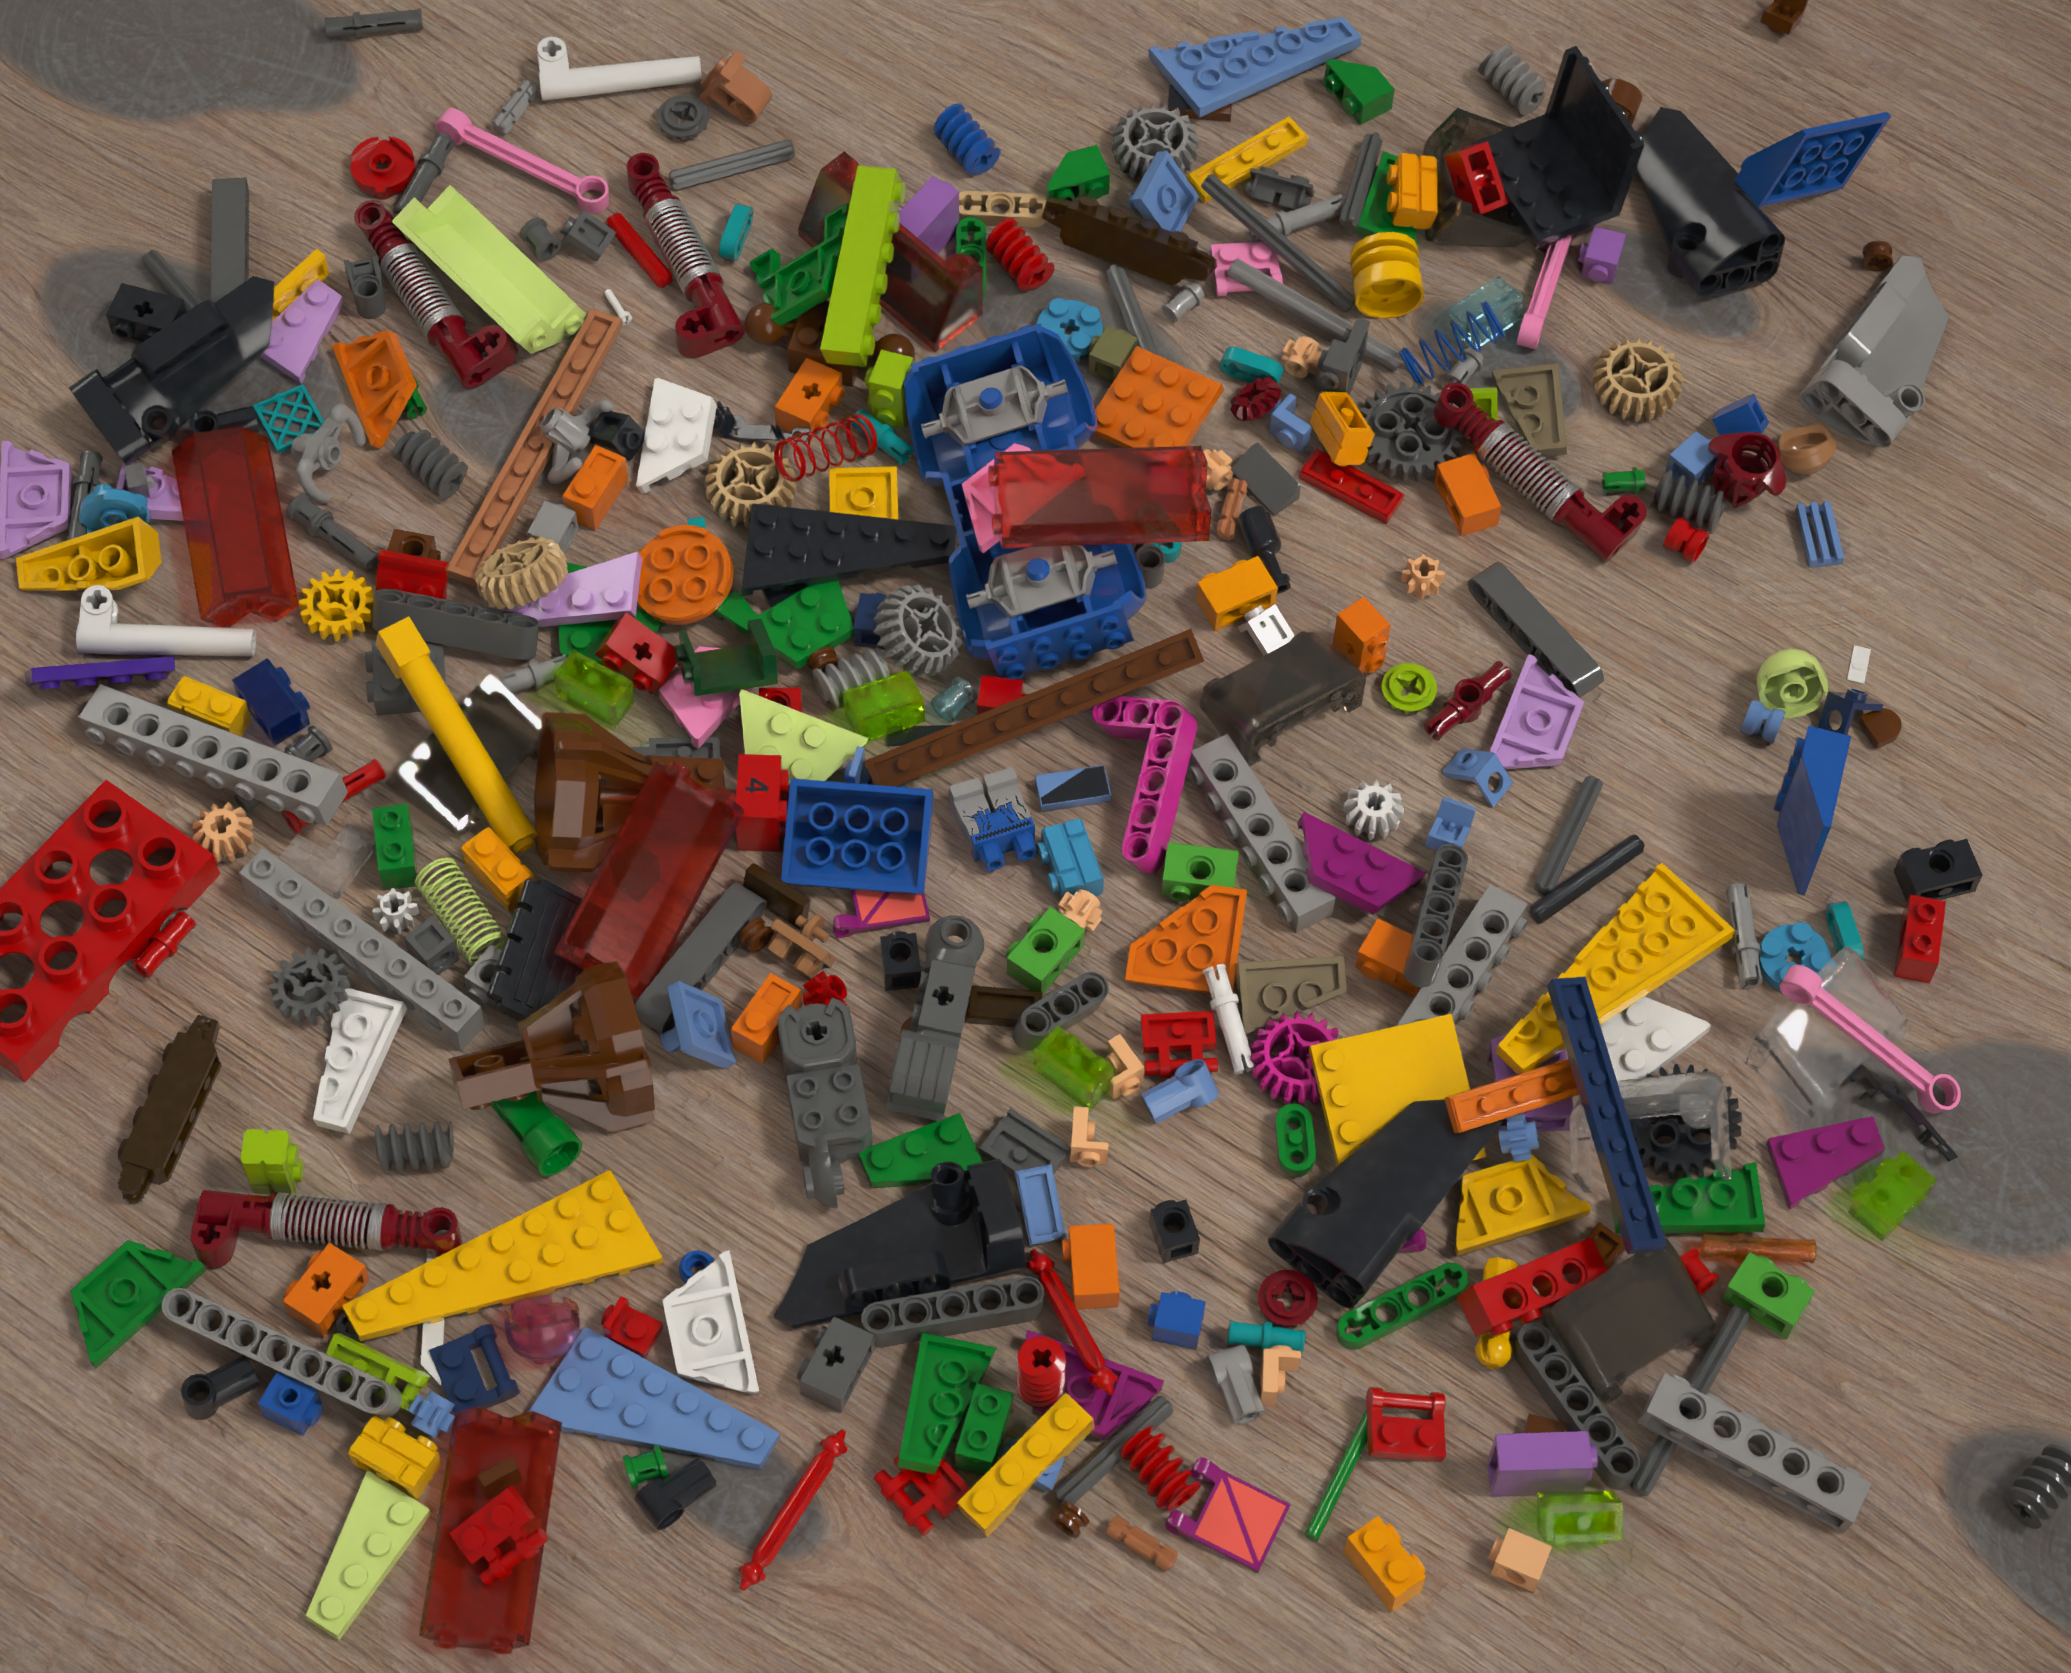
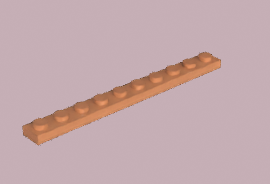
[447,308,623,587]

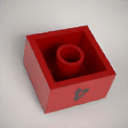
[734,754,790,852]

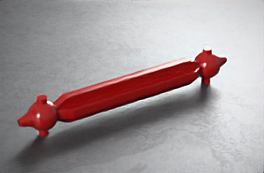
[1026,1249,1118,1395]
[739,1429,847,1591]

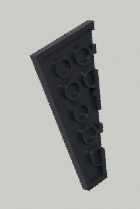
[741,503,957,596]

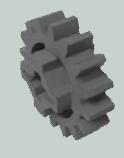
[269,948,351,1025]

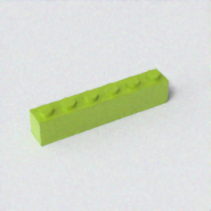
[820,166,906,367]

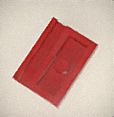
[376,550,449,599]

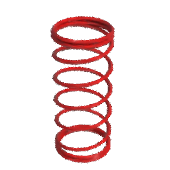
[774,414,877,482]

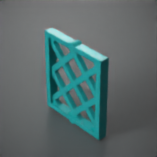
[253,384,324,454]

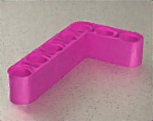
[1092,696,1197,874]

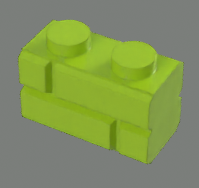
[240,1129,304,1195]

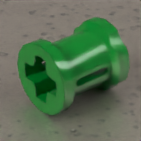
[622,1445,669,1490]

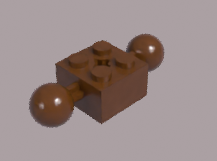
[745,301,915,387]

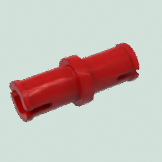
[132,911,196,978]

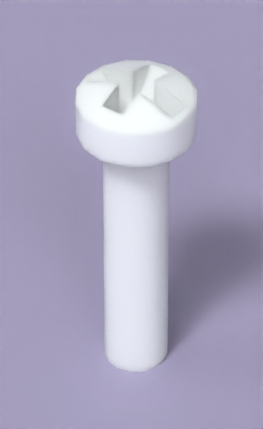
[604,289,632,326]

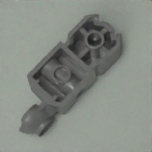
[885,915,984,1121]
[777,997,873,1209]

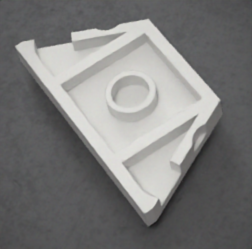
[636,378,717,494]
[1600,996,1711,1099]
[662,1250,759,1395]

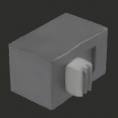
[123,462,155,498]

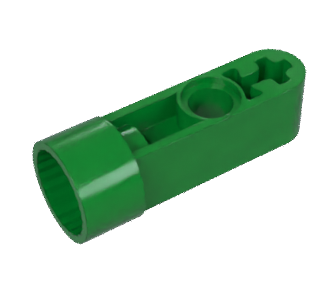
[490,1092,582,1176]

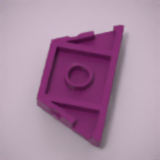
[1297,812,1426,915]
[1025,1330,1164,1440]

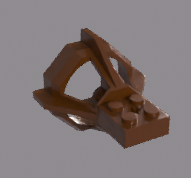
[534,712,727,873]
[448,961,655,1132]

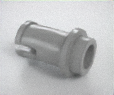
[1162,282,1205,323]
[1445,347,1484,385]

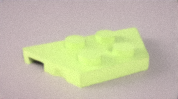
[739,689,868,783]

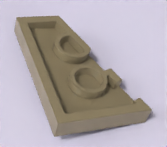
[1491,363,1567,457]
[1235,956,1347,1034]

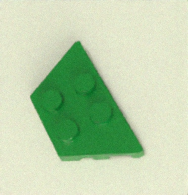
[70,1240,206,1369]

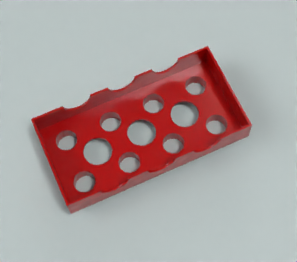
[0,780,220,1082]

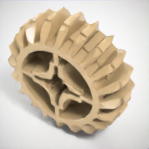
[1592,336,1683,423]
[705,441,797,530]
[474,537,568,609]

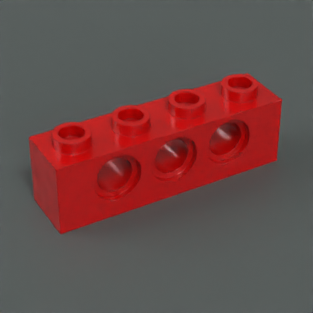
[1456,1237,1612,1338]

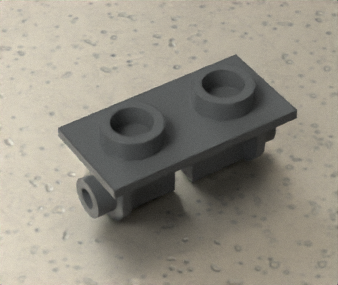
[1245,167,1315,210]

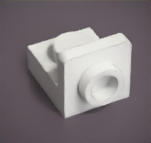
[1238,605,1297,659]

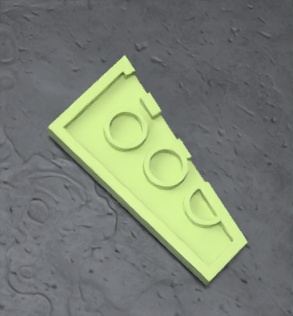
[306,1470,431,1640]

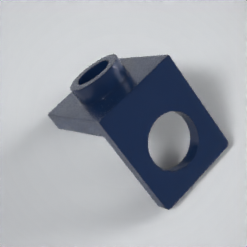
[1817,688,1884,735]

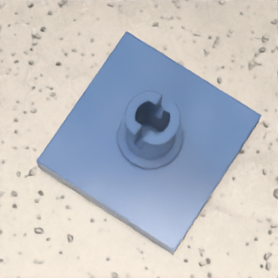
[1128,151,1199,232]
[660,981,736,1069]

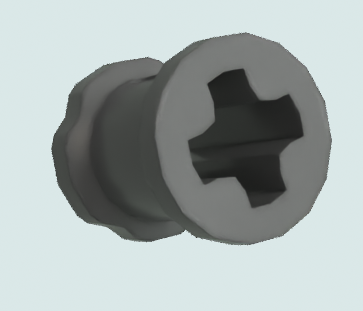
[519,217,562,261]

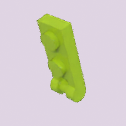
[326,1333,430,1411]

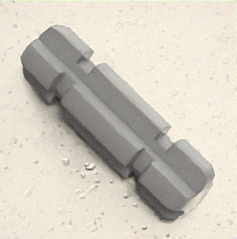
[492,80,538,135]

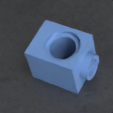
[1665,431,1719,487]

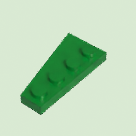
[897,1333,996,1474]

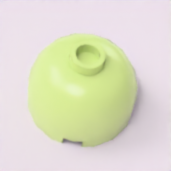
[1756,648,1828,719]

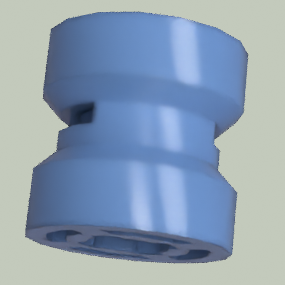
[1740,699,1786,744]

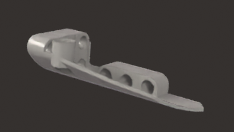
[1799,255,1950,448]

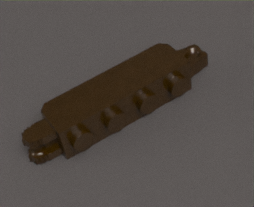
[1042,196,1218,286]
[118,1015,222,1204]

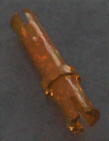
[1700,1233,1816,1263]

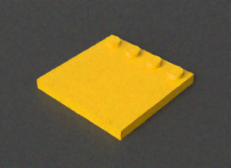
[1308,1013,1487,1167]

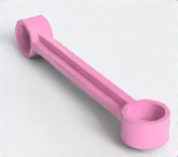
[435,108,609,214]
[1516,234,1573,350]
[1779,965,1961,1114]

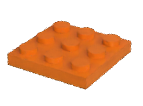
[1093,346,1224,466]

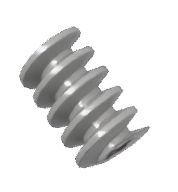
[1478,45,1546,115]
[812,647,891,708]

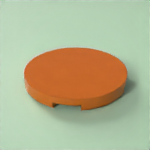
[637,525,734,625]

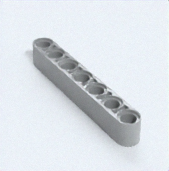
[162,1288,402,1418]

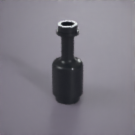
[1238,506,1291,594]

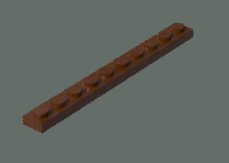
[864,629,1204,787]

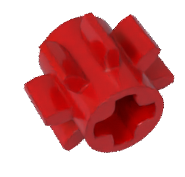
[803,971,847,1006]

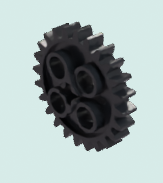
[1625,1064,1742,1179]

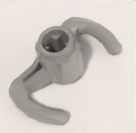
[539,399,613,484]
[291,404,366,504]

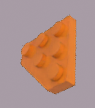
[1125,885,1247,994]

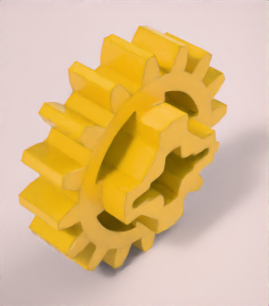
[299,569,373,642]

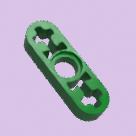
[956,217,986,305]

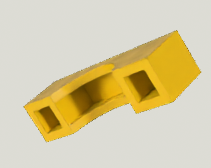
[957,1393,1095,1537]

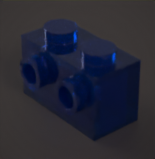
[232,658,310,746]

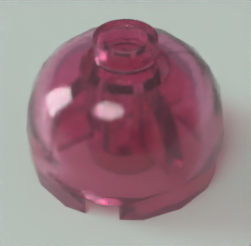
[503,1295,580,1364]

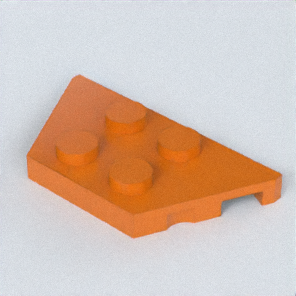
[332,330,417,449]

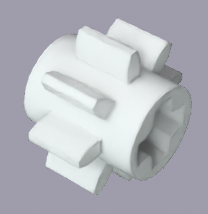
[372,888,419,935]

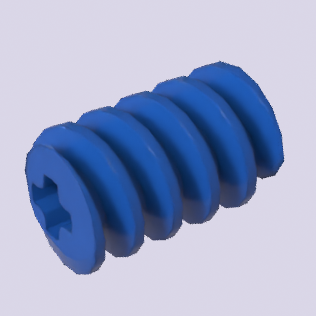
[933,103,1000,176]

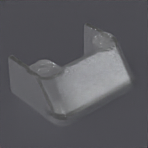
[1570,1072,1731,1193]

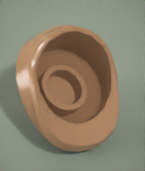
[1778,424,1836,475]

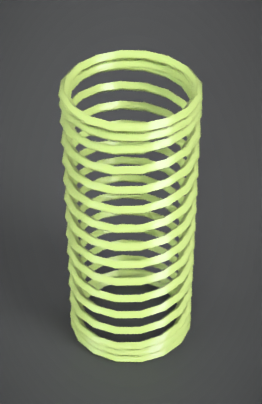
[415,857,507,966]

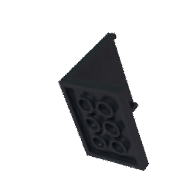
[1472,46,1644,249]

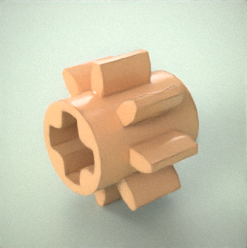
[1281,336,1322,378]
[1192,449,1233,491]
[1401,554,1445,599]
[1058,889,1102,932]

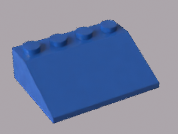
[1734,112,1891,207]
[1774,726,1851,895]
[781,779,934,895]

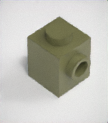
[1088,325,1137,383]

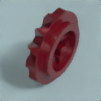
[1230,377,1281,421]
[1257,1270,1318,1328]

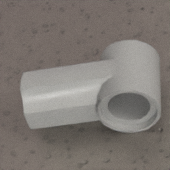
[1206,1344,1265,1425]

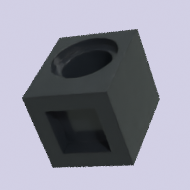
[880,931,921,991]
[1149,1200,1200,1263]

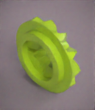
[1381,663,1437,715]

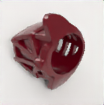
[1708,432,1786,508]

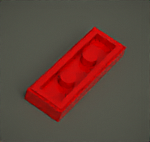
[1299,448,1404,524]

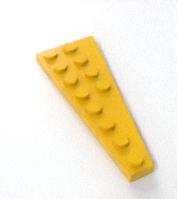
[1496,863,1735,1074]
[342,1170,663,1342]

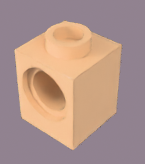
[1488,1528,1552,1593]

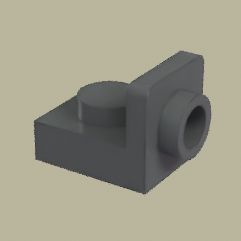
[560,210,616,261]

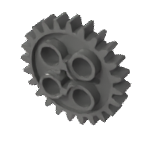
[1359,382,1465,482]

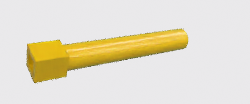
[375,617,537,855]

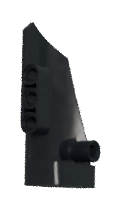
[1636,107,1785,296]
[69,276,275,465]
[1268,1099,1502,1309]
[774,1158,1026,1328]

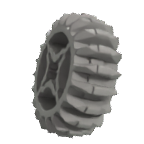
[1111,103,1199,180]
[873,584,963,678]

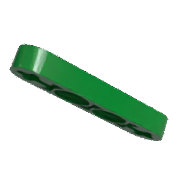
[1336,1263,1468,1350]

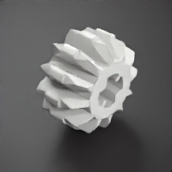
[1343,779,1404,841]

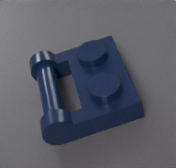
[429,1324,520,1421]

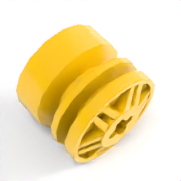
[1349,232,1424,319]

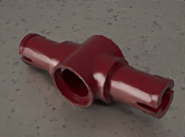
[1424,661,1512,741]

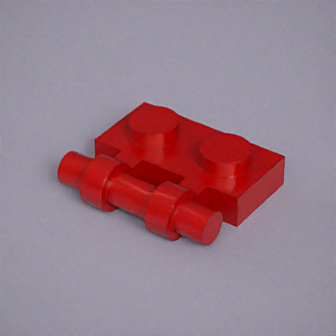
[1140,1011,1218,1079]
[873,1455,970,1536]
[449,1485,549,1586]

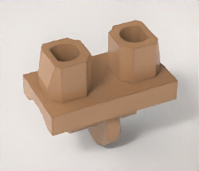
[767,914,836,978]

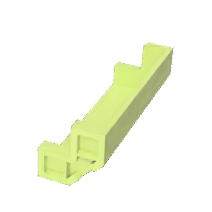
[392,185,588,354]

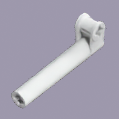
[537,37,702,101]
[76,585,256,657]

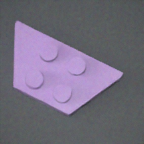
[0,441,72,559]
[1490,654,1584,769]

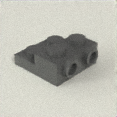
[1314,317,1370,400]
[365,641,446,715]

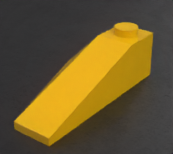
[16,517,162,591]

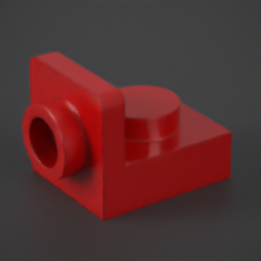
[601,1296,663,1359]

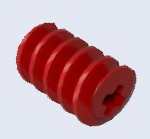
[986,218,1054,291]
[1016,1336,1066,1408]
[1120,1426,1202,1512]

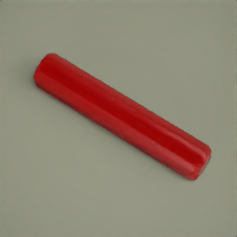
[606,212,673,288]

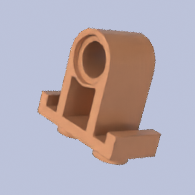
[698,51,772,123]

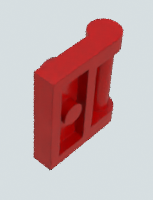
[1366,1387,1446,1462]

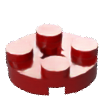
[350,137,416,200]

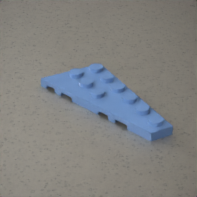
[1148,17,1362,118]
[524,1326,780,1470]

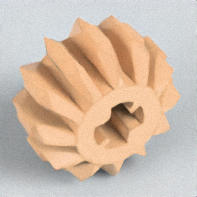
[192,802,254,864]

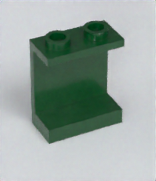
[674,619,778,696]

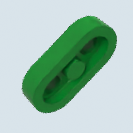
[1275,1103,1316,1177]

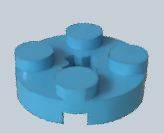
[1037,298,1103,361]
[79,484,150,534]
[1759,922,1832,990]

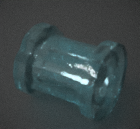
[931,677,977,723]

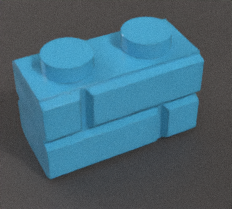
[1036,818,1104,899]

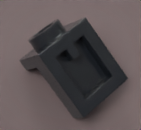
[587,411,645,461]

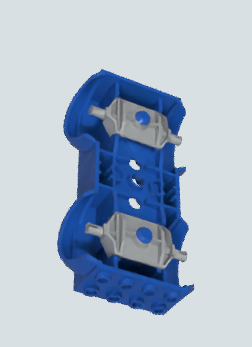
[903,323,1147,679]

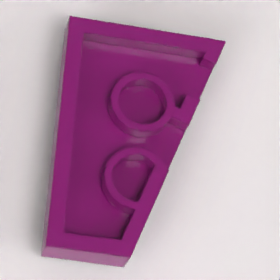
[1766,1116,1885,1210]

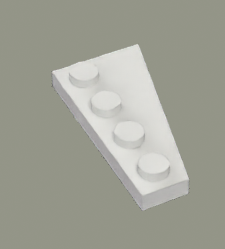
[313,988,407,1134]

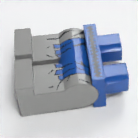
[949,767,1036,872]

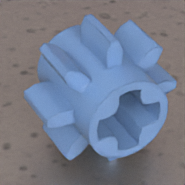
[1498,1114,1540,1162]
[408,1391,458,1438]

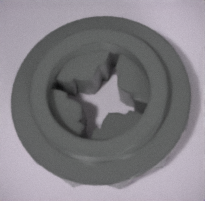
[657,95,709,141]

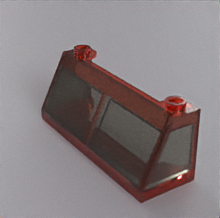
[798,151,983,352]

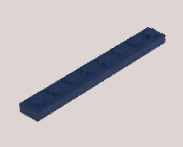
[1547,977,1667,1254]

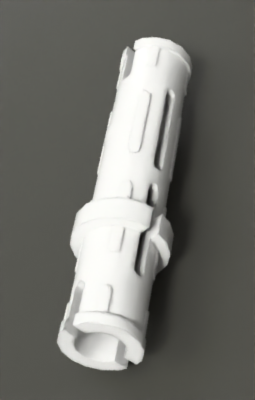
[1203,964,1256,1075]

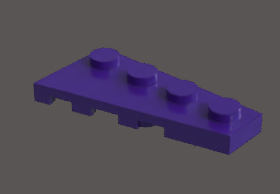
[25,656,175,690]

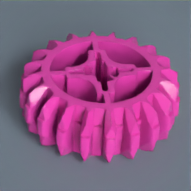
[1250,1010,1339,1106]

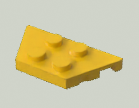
[1455,1154,1591,1256]

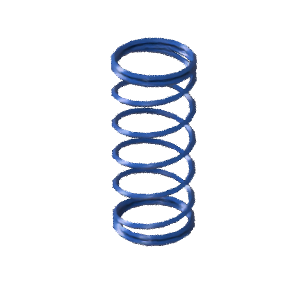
[1399,301,1506,387]

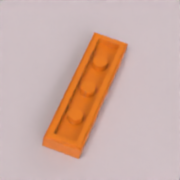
[1444,1058,1579,1133]

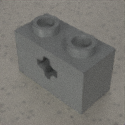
[797,1317,875,1413]

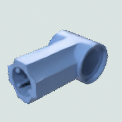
[1141,1059,1219,1124]

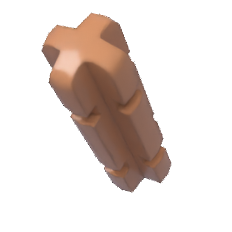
[1216,478,1248,541]
[1106,1515,1178,1571]

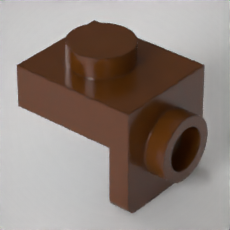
[1760,0,1809,35]

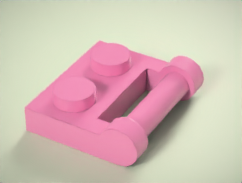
[1210,241,1283,296]

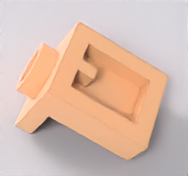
[1105,1034,1144,1100]
[1070,1106,1108,1167]
[1259,1345,1301,1406]

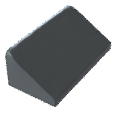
[1231,442,1301,517]

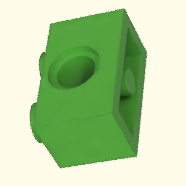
[1161,842,1239,901]
[1005,906,1085,996]
[1722,1252,1815,1339]

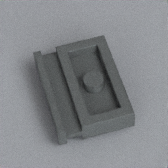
[979,1108,1071,1177]

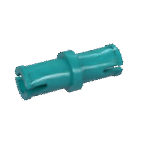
[851,408,914,465]
[1227,1320,1305,1354]

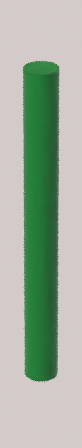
[1304,1410,1368,1541]

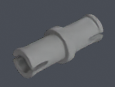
[499,654,572,696]

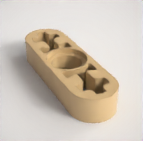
[959,191,1046,227]

